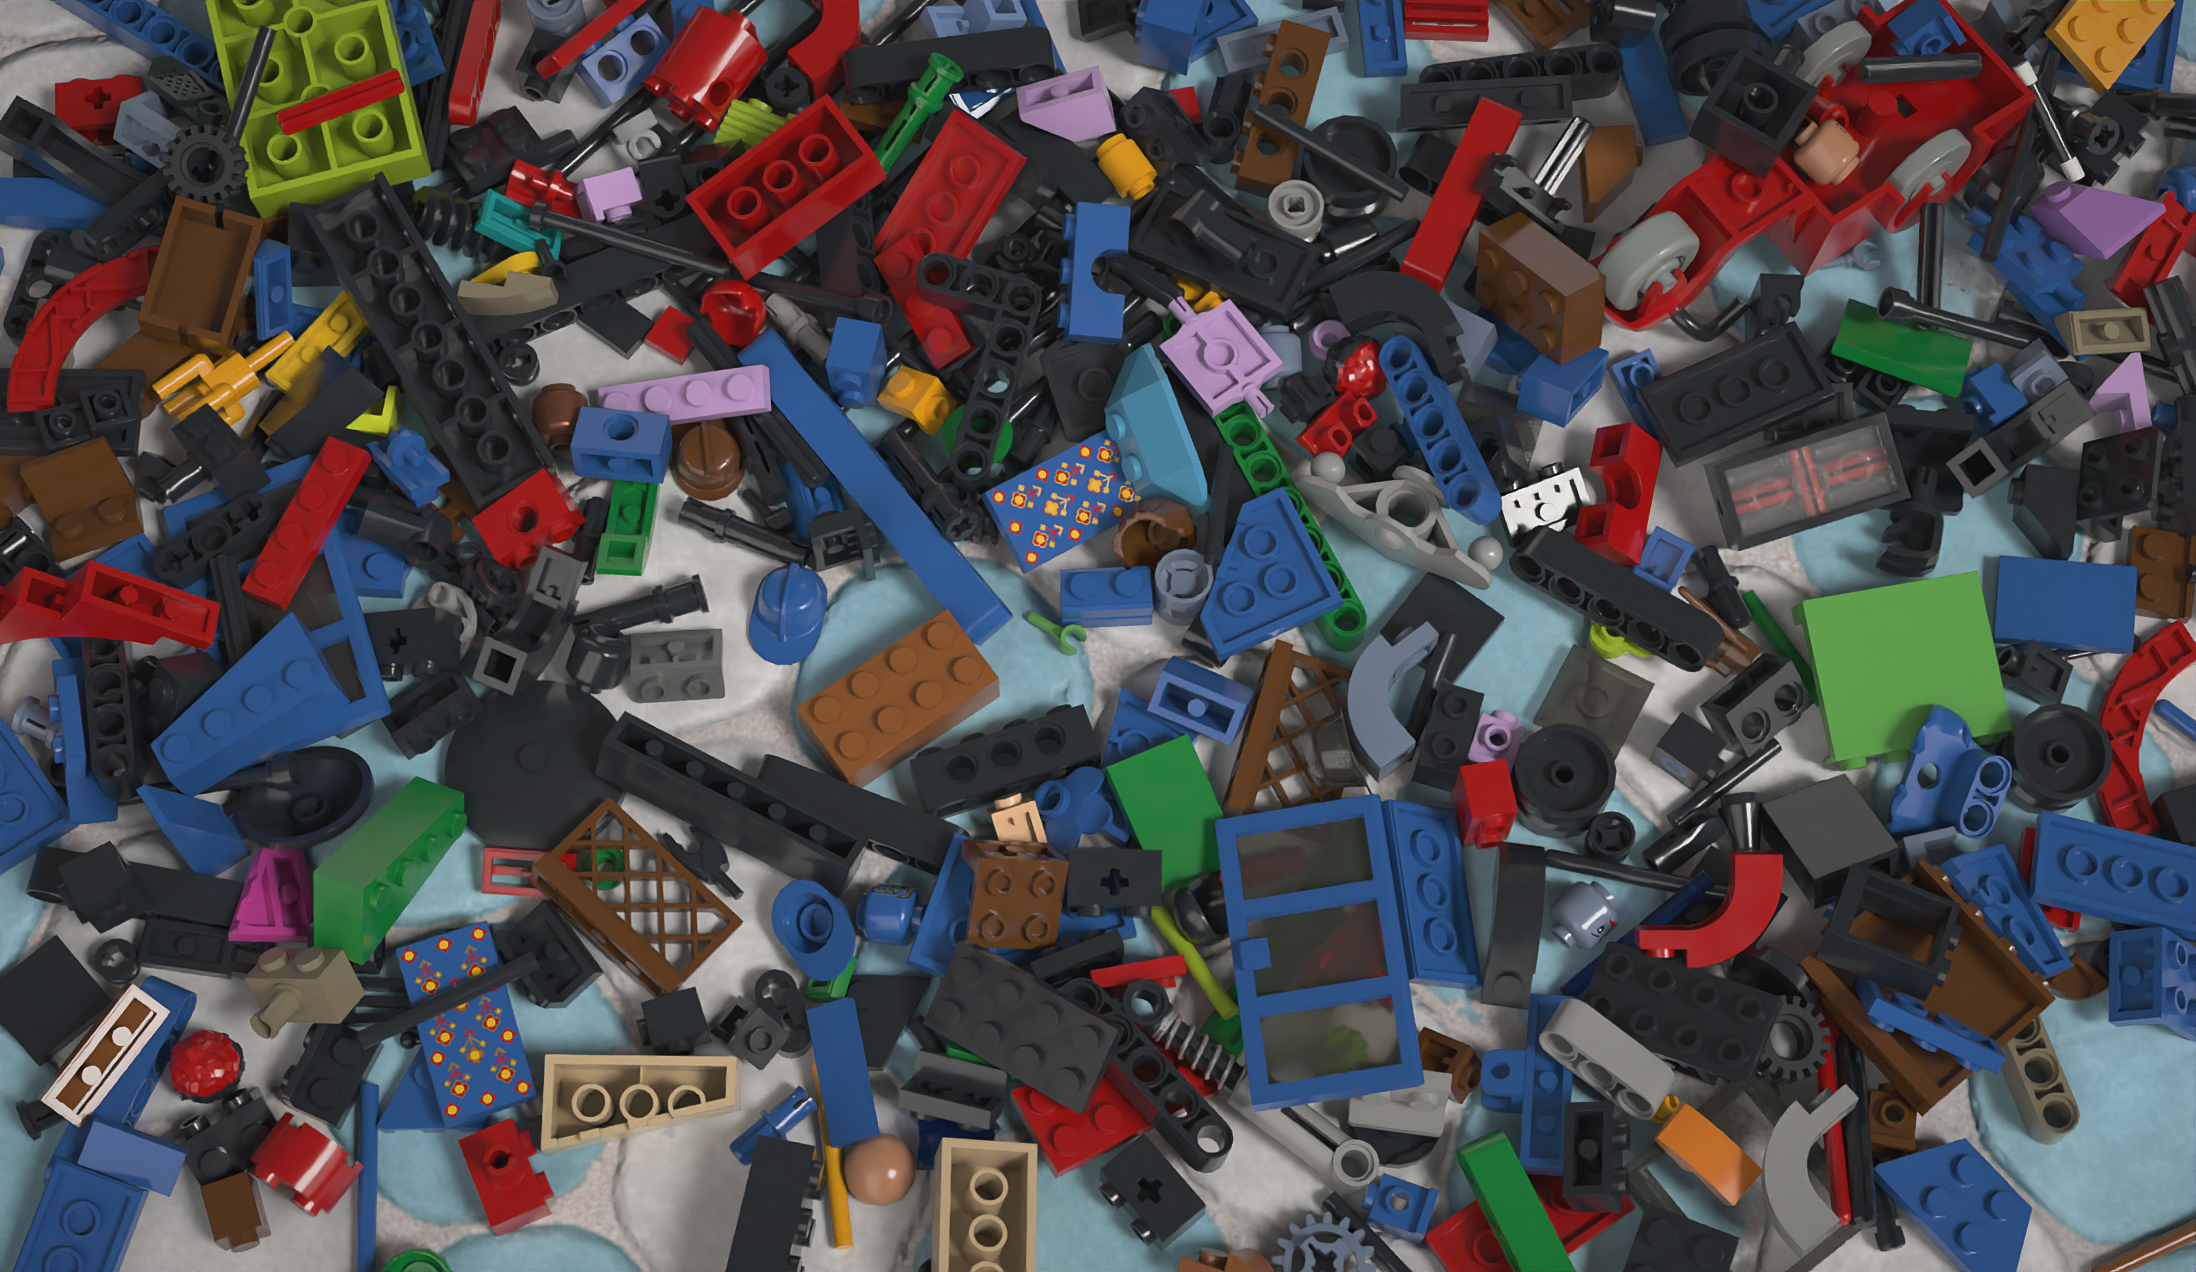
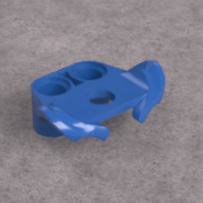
[1886,705,2012,841]

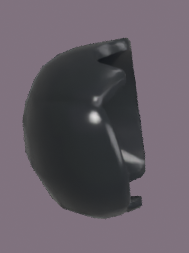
[1173,873,1230,947]

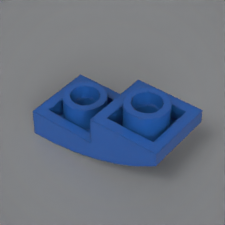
[1607,348,1663,441]

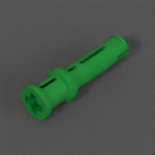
[872,52,964,175]

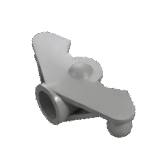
[1296,451,1503,590]

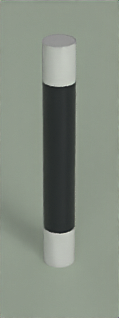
[2012,60,2085,183]

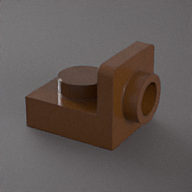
[1418,1027,1482,1104]

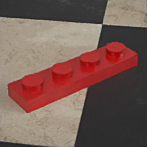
[241,436,372,611]

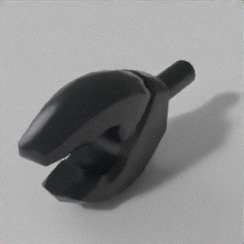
[662,826,744,900]

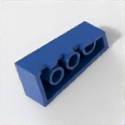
[150,611,350,797]

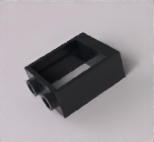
[1816,862,1963,1002]

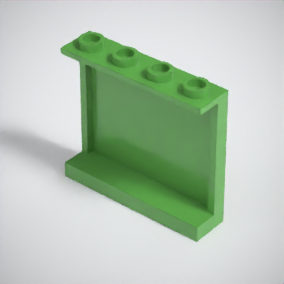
[1791,570,2013,772]

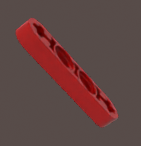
[449,0,502,127]

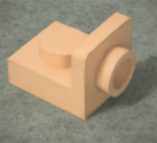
[985,792,1048,843]

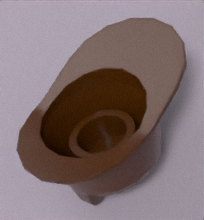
[671,417,744,501]

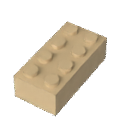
[931,1138,1037,1272]

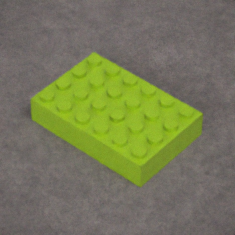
[205,0,432,218]

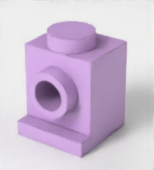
[573,167,646,224]
[1465,710,1525,774]

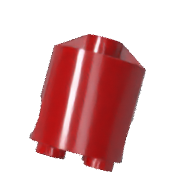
[643,6,768,134]

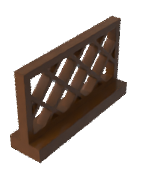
[1221,639,1354,847]
[528,796,744,998]

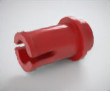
[1806,91,1849,130]

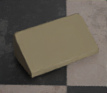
[2054,307,2152,356]

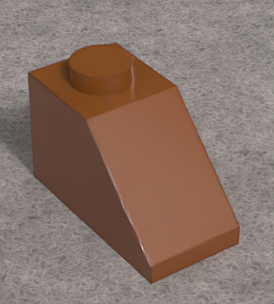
[1578,125,1643,223]

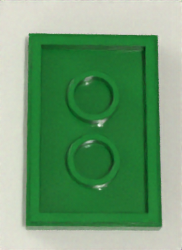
[1831,298,1973,398]
[1103,734,1243,895]

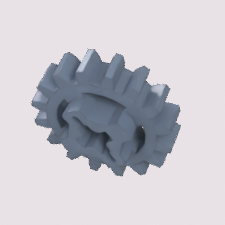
[1272,1212,1377,1272]

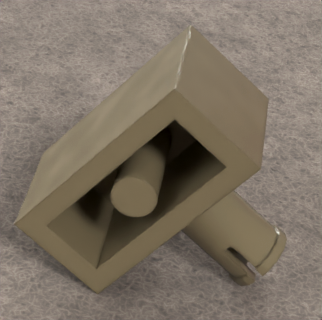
[244,947,365,1039]

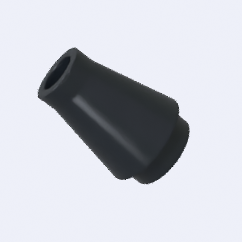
[1717,792,1763,850]

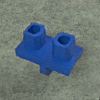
[366,426,450,508]

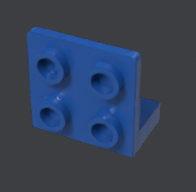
[2108,926,2196,1042]

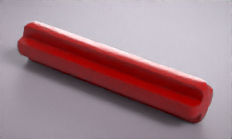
[276,68,405,135]

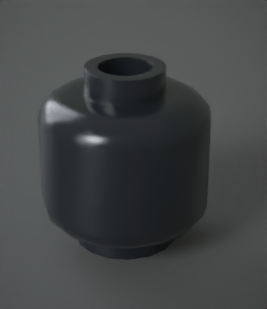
[565,624,631,694]

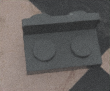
[630,628,725,703]

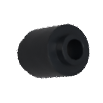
[1315,218,1380,268]

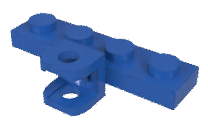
[1481,994,1576,1176]

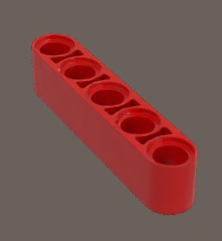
[1399,96,1523,294]

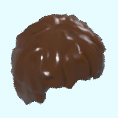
[1112,497,1198,574]

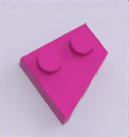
[228,848,314,943]

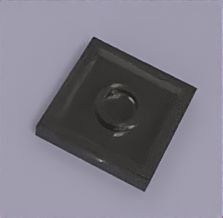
[1532,644,1655,762]

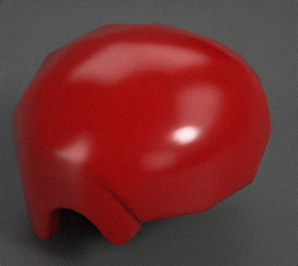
[700,278,767,347]

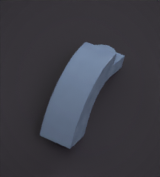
[1345,621,1439,783]

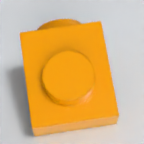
[877,365,957,436]

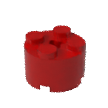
[250,1111,364,1218]

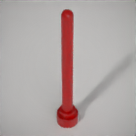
[1811,1011,1852,1226]

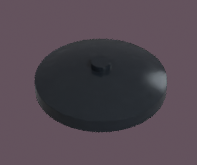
[445,680,627,851]

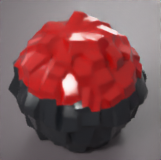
[1322,334,1389,401]
[168,1029,246,1104]

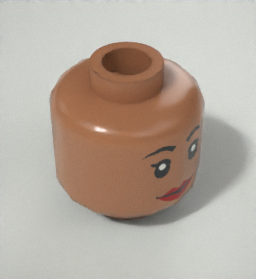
[1793,120,1860,186]

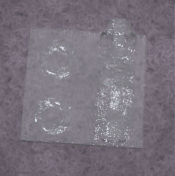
[1906,244,2009,353]

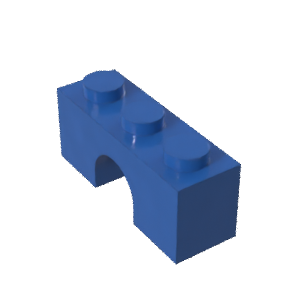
[1056,202,1131,345]

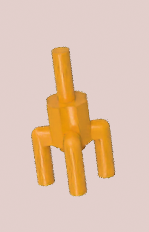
[151,330,295,427]

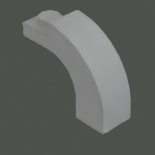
[1761,1084,1859,1259]

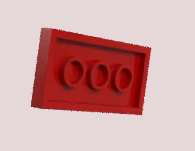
[875,109,1028,284]
[1009,1036,1220,1179]
[1423,1174,1636,1272]

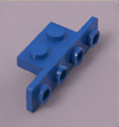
[48,657,118,825]

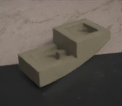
[457,271,559,316]

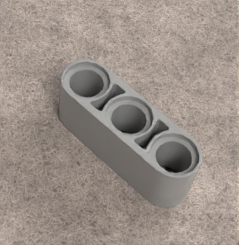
[1539,998,1675,1120]

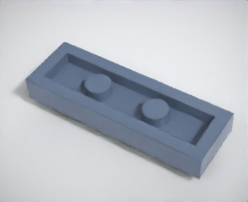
[1216,6,1349,77]

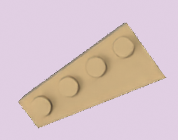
[541,1054,742,1156]

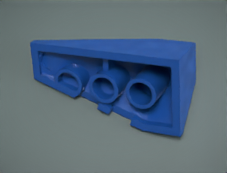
[136,784,251,877]

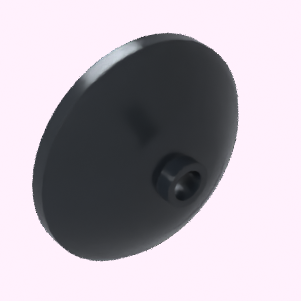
[236,746,375,851]

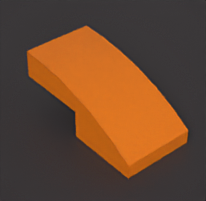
[1653,1103,1762,1206]

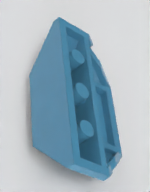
[1104,343,1211,520]

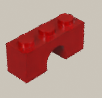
[1573,422,1663,567]

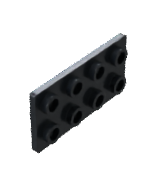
[1582,941,1783,1086]

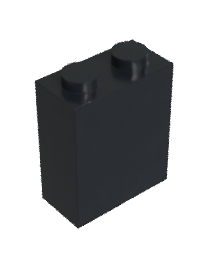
[1762,773,1899,910]

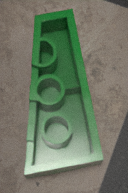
[313,776,467,965]

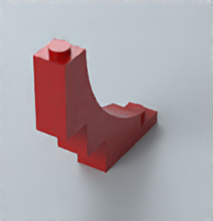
[0,559,220,651]

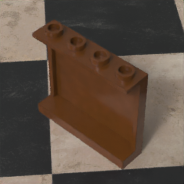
[1798,858,2056,1117]

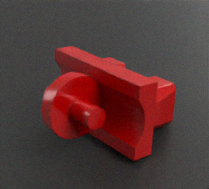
[503,159,581,218]
[1295,391,1377,459]

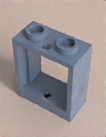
[113,87,231,174]

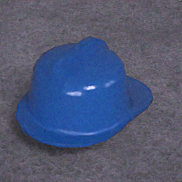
[749,562,827,665]
[771,879,856,982]

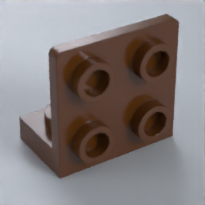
[20,436,145,563]
[961,839,1069,950]

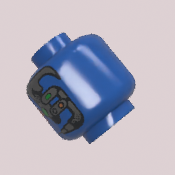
[856,883,927,947]

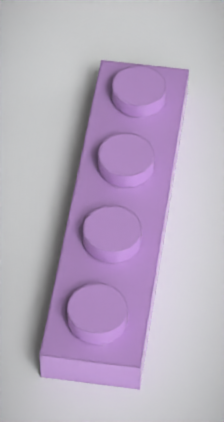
[598,364,771,425]

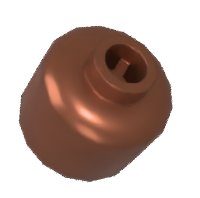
[530,383,589,452]

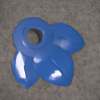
[1034,766,1113,855]

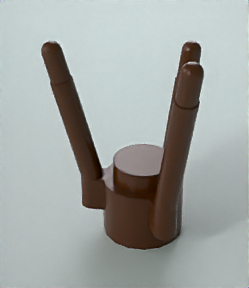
[1678,586,1763,678]

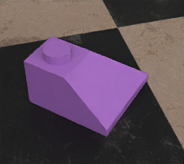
[2029,181,2166,260]

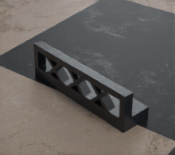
[1396,75,1573,133]

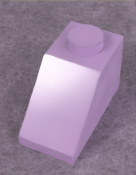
[1016,65,1116,142]

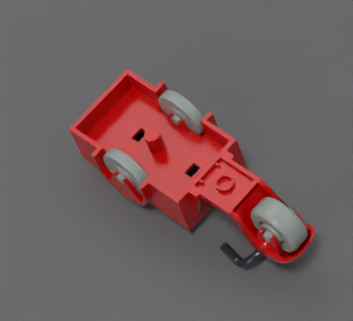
[1588,0,2036,343]

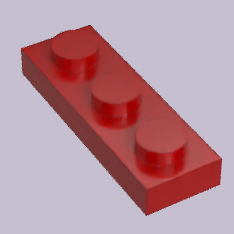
[873,236,978,371]

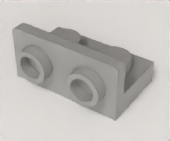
[1348,1061,1452,1137]

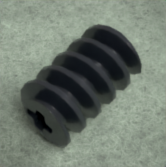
[407,186,500,263]

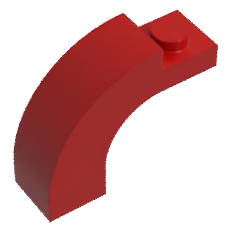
[787,0,862,101]
[1635,850,1783,968]

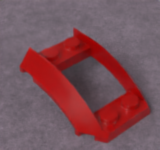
[2103,190,2196,327]

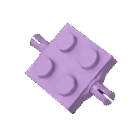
[1158,296,1283,419]

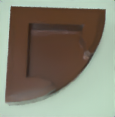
[2047,952,2109,1001]

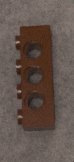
[1230,19,1331,199]

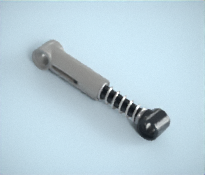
[1117,979,1379,1195]

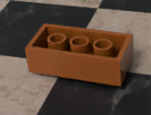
[796,609,1000,788]

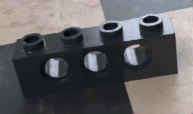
[910,704,1101,819]

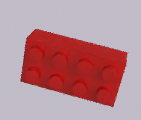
[684,93,888,281]

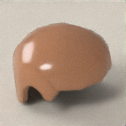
[844,1133,915,1206]

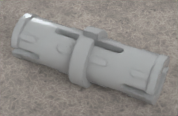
[765,293,832,369]

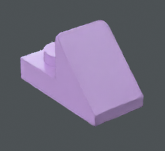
[2089,352,2152,435]

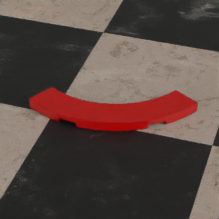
[7,244,161,412]
[2095,619,2196,836]

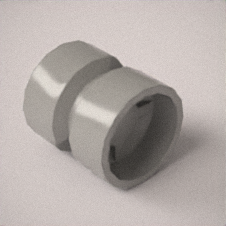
[1266,180,1324,244]

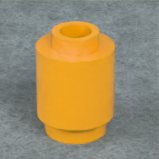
[1096,134,1157,200]

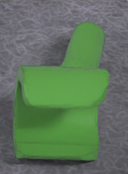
[1028,611,1087,656]

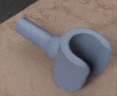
[1819,241,1882,271]

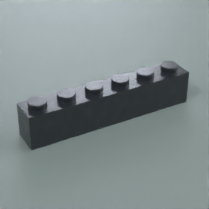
[595,711,870,899]

